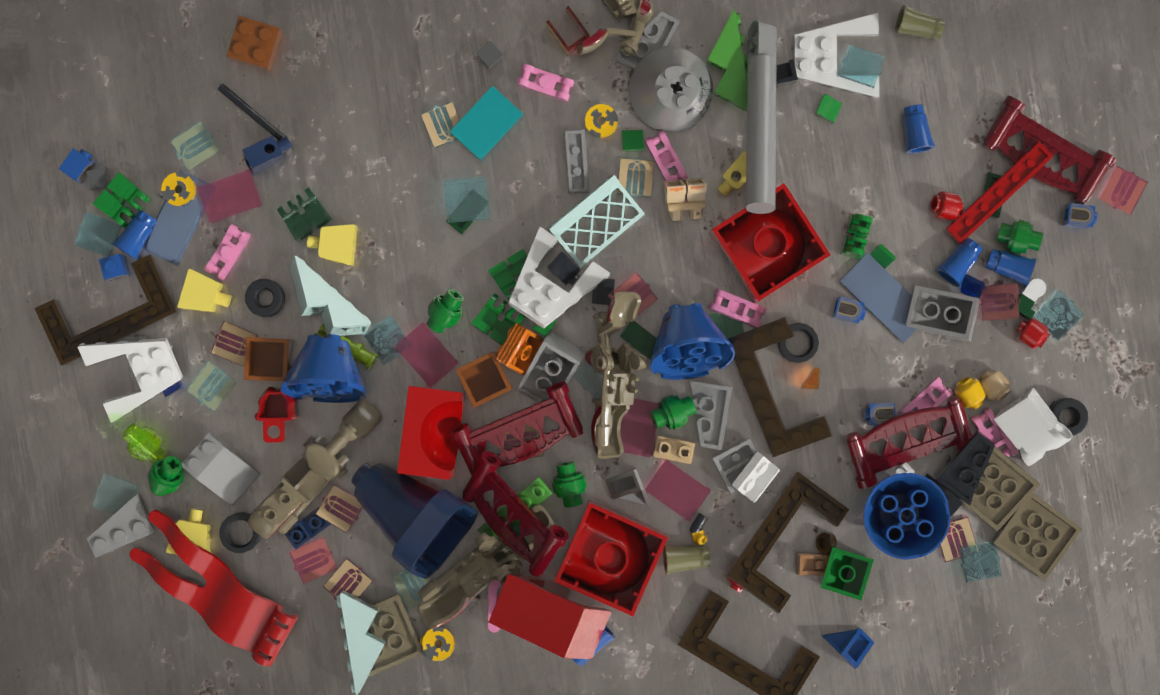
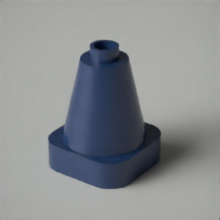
[351,463,478,579]

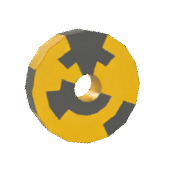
[585,104,618,138]
[161,172,196,207]
[420,627,455,661]

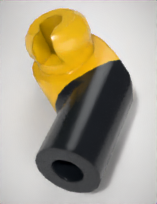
[690,513,708,546]

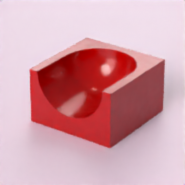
[708,183,831,303]
[397,386,466,480]
[554,500,668,616]
[488,574,612,659]

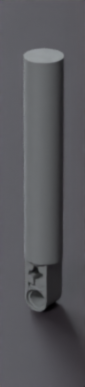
[746,20,777,214]

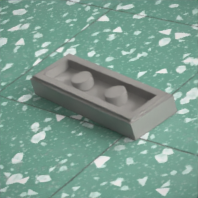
[564,129,589,194]

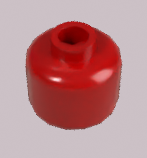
[930,191,964,220]
[1017,318,1050,349]

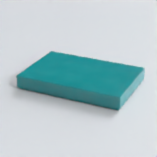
[450,86,523,161]

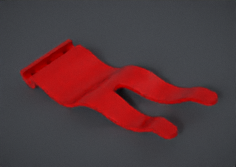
[129,510,299,667]

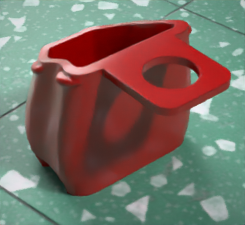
[255,386,299,443]

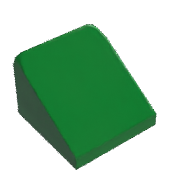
[815,94,842,123]
[622,130,644,152]
[870,244,896,269]
[532,319,557,336]

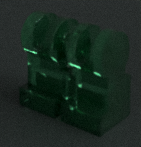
[277,187,333,242]

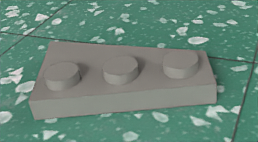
[690,381,732,450]

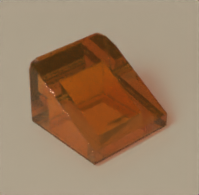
[801,368,820,389]

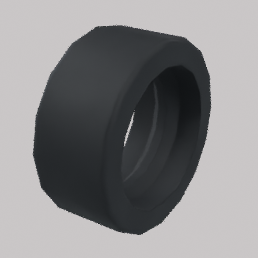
[777,323,819,363]
[219,512,261,553]

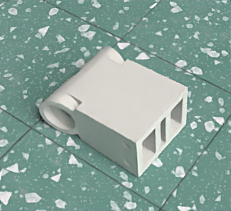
[994,387,1073,466]

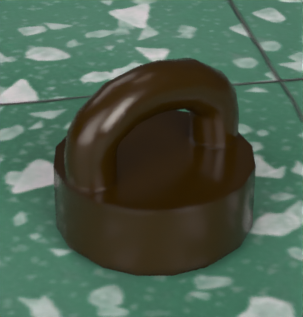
[816,532,837,554]

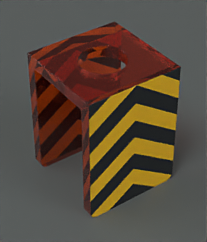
[546,6,590,56]

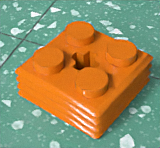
[496,323,544,375]

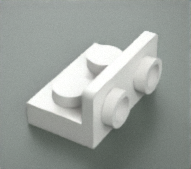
[732,451,780,502]

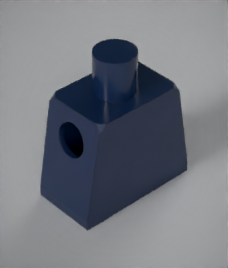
[242,136,292,176]

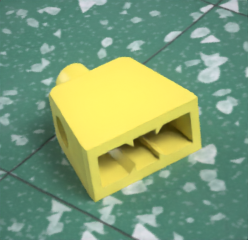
[717,151,747,197]
[307,224,357,266]
[177,269,232,312]
[166,508,211,555]

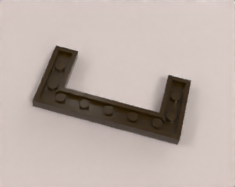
[34,255,178,366]
[728,316,833,457]
[726,472,849,613]
[678,590,820,695]

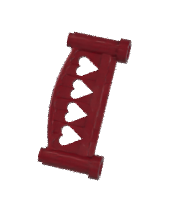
[983,95,1117,205]
[448,382,583,476]
[846,396,972,489]
[462,451,569,577]

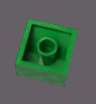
[820,547,874,601]

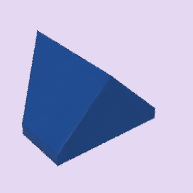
[822,628,874,669]

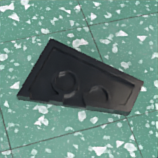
[936,430,995,506]

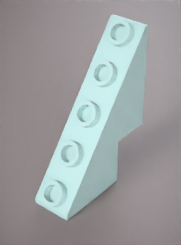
[289,256,371,336]
[337,590,386,695]

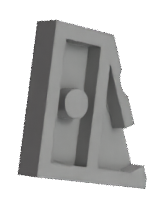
[712,438,757,494]

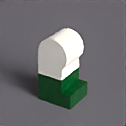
[1010,279,1046,320]

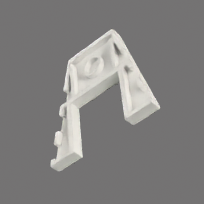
[794,13,879,98]
[509,227,610,328]
[78,338,183,422]

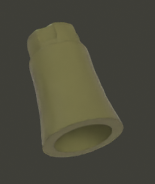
[895,5,945,40]
[663,545,710,575]

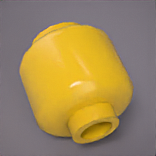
[954,377,986,409]

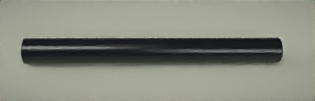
[218,83,288,140]

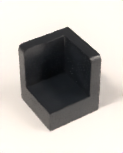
[776,59,798,88]
[592,279,615,305]

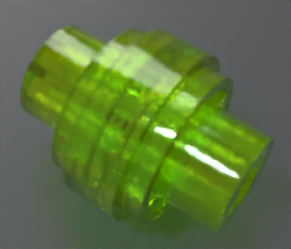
[122,423,166,464]

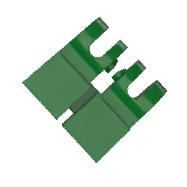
[92,172,150,228]
[840,213,873,260]
[488,249,536,301]
[471,293,526,345]

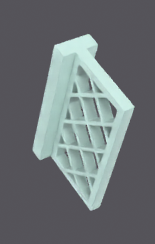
[547,174,645,268]

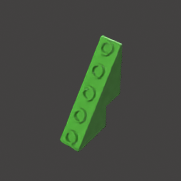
[706,10,748,112]
[477,476,553,538]

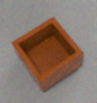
[226,16,283,72]
[244,337,292,382]
[456,351,513,408]

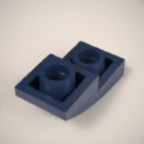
[285,506,332,550]

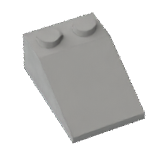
[906,285,980,343]
[516,332,586,403]
[182,432,260,506]

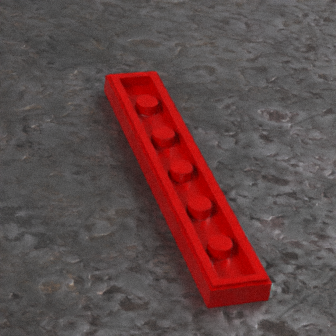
[945,141,1054,244]

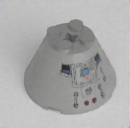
[629,47,713,132]

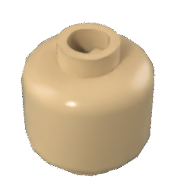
[980,370,1011,402]

